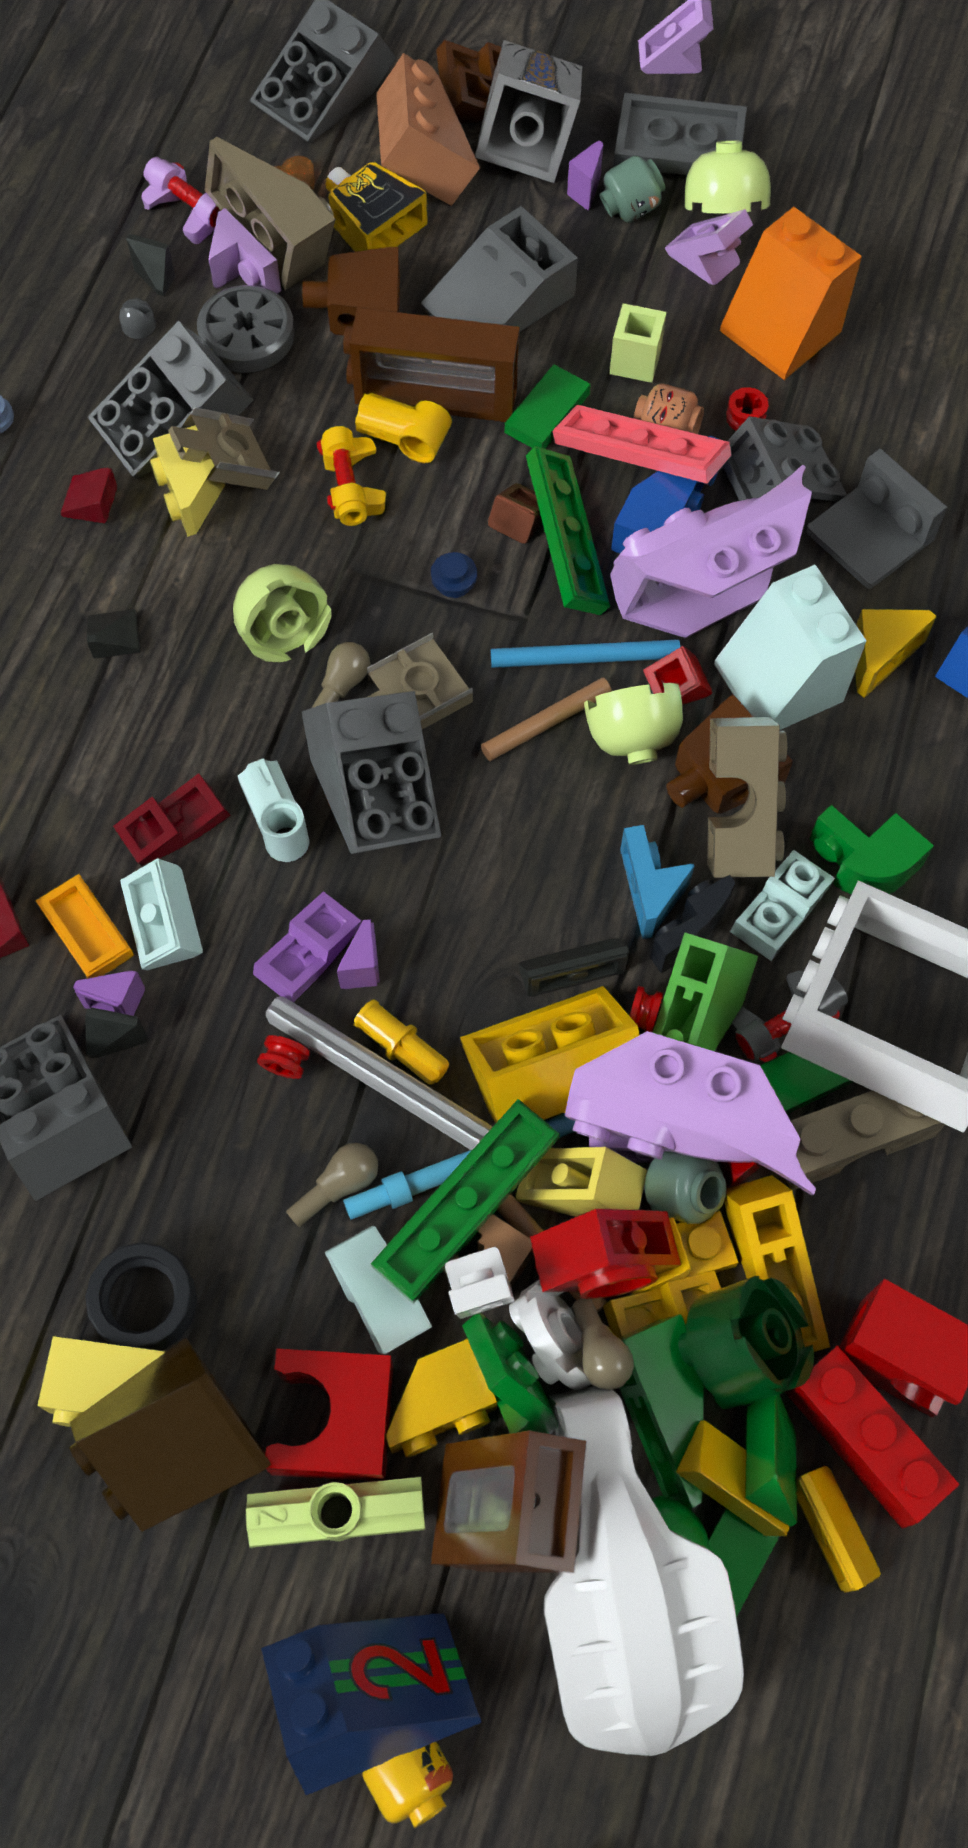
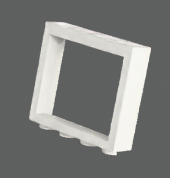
[781,881,968,1133]

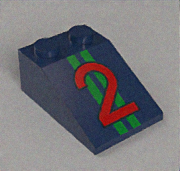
[261,1613,482,1795]

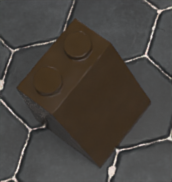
[69,1338,271,1532]

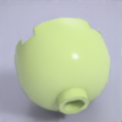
[685,141,771,213]
[233,564,331,662]
[584,683,683,765]

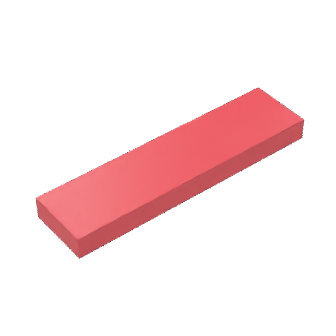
[552,405,731,484]

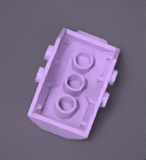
[610,465,812,638]
[565,1031,816,1195]

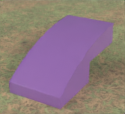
[253,892,361,1003]

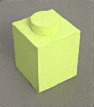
[610,303,667,383]

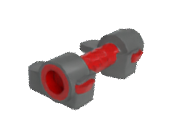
[729,971,848,1065]

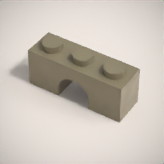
[707,717,787,878]
[786,1090,946,1191]

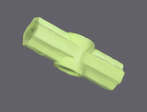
[246,1477,425,1548]

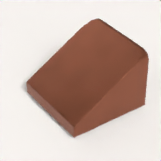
[488,483,542,544]

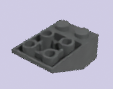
[249,0,396,144]
[421,206,578,331]
[88,321,253,479]
[302,691,441,854]
[0,1014,132,1201]

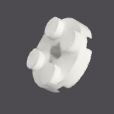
[509,1279,591,1390]

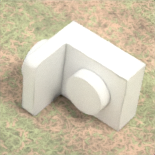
[445,1247,515,1319]

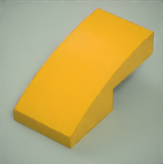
[603,1270,721,1338]

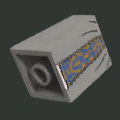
[475,40,582,183]

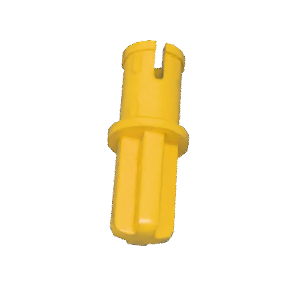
[354,999,449,1085]

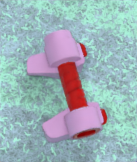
[142,157,221,244]

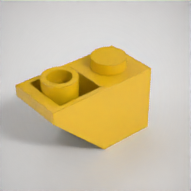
[386,1339,497,1457]

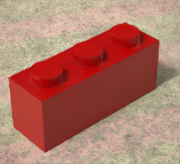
[785,1346,960,1529]

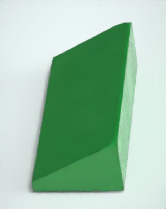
[745,1389,797,1527]

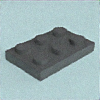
[613,93,747,175]

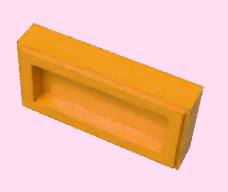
[35,874,134,978]

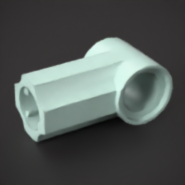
[238,758,310,862]

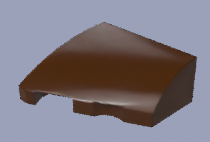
[436,40,502,123]

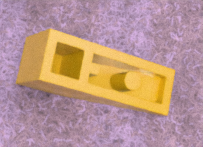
[724,1175,830,1352]

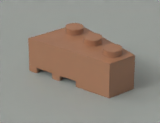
[377,53,480,206]

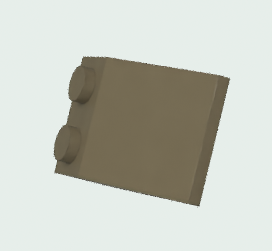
[205,137,335,290]

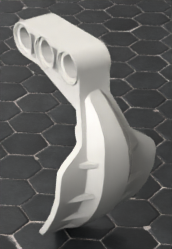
[544,1386,744,1756]

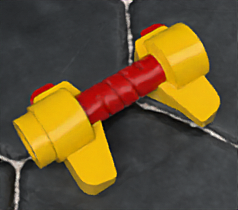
[317,426,386,526]

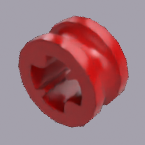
[726,387,769,431]
[629,986,663,1033]
[257,1035,310,1079]

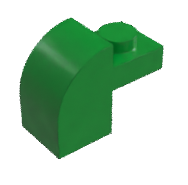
[809,805,934,894]

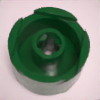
[678,1276,814,1409]

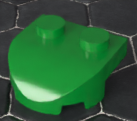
[462,1313,558,1434]

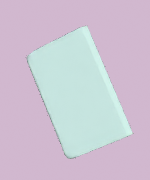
[120,858,203,970]

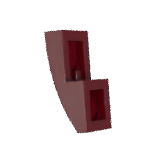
[113,773,231,866]

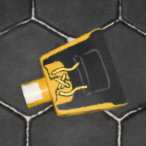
[325,163,427,252]

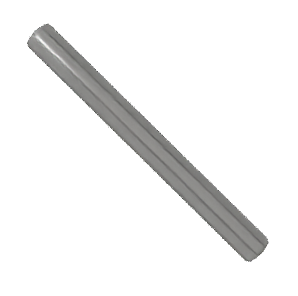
[265,996,493,1150]

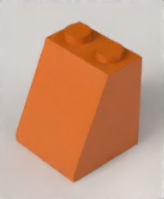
[720,207,862,380]

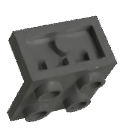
[723,416,847,502]
[806,448,947,589]

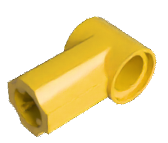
[355,393,452,463]

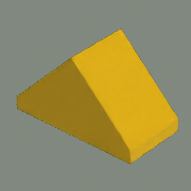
[855,609,937,698]

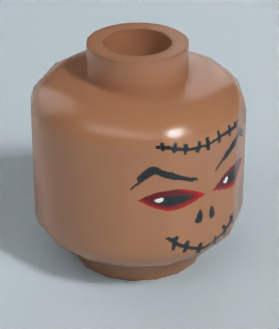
[634,383,704,434]

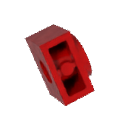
[530,1209,681,1299]

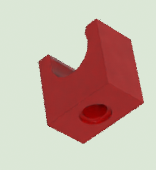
[839,1279,968,1418]
[266,1349,394,1481]

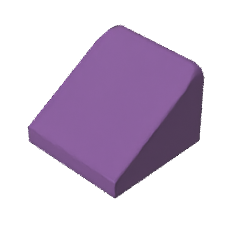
[567,141,603,210]
[337,919,380,989]
[73,971,145,1016]

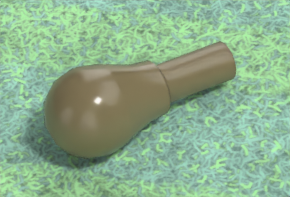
[312,642,371,708]
[286,1143,378,1228]
[572,1298,634,1390]

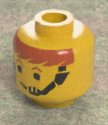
[362,1742,453,1828]

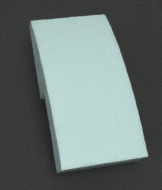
[730,850,835,961]
[325,1226,432,1355]

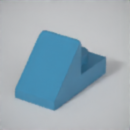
[620,825,694,939]

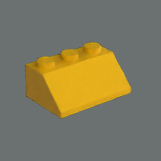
[460,986,640,1123]

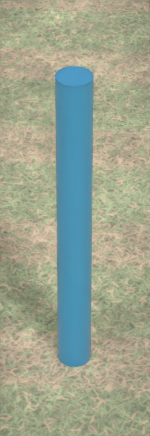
[491,640,680,668]

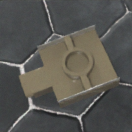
[168,407,279,490]
[367,633,473,729]

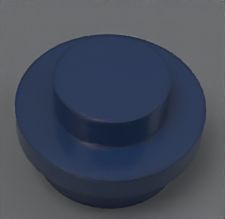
[431,552,477,598]

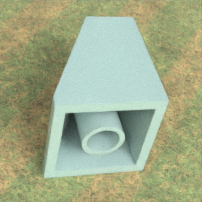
[714,565,866,730]

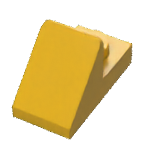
[631,1211,739,1295]

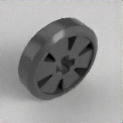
[197,285,295,373]

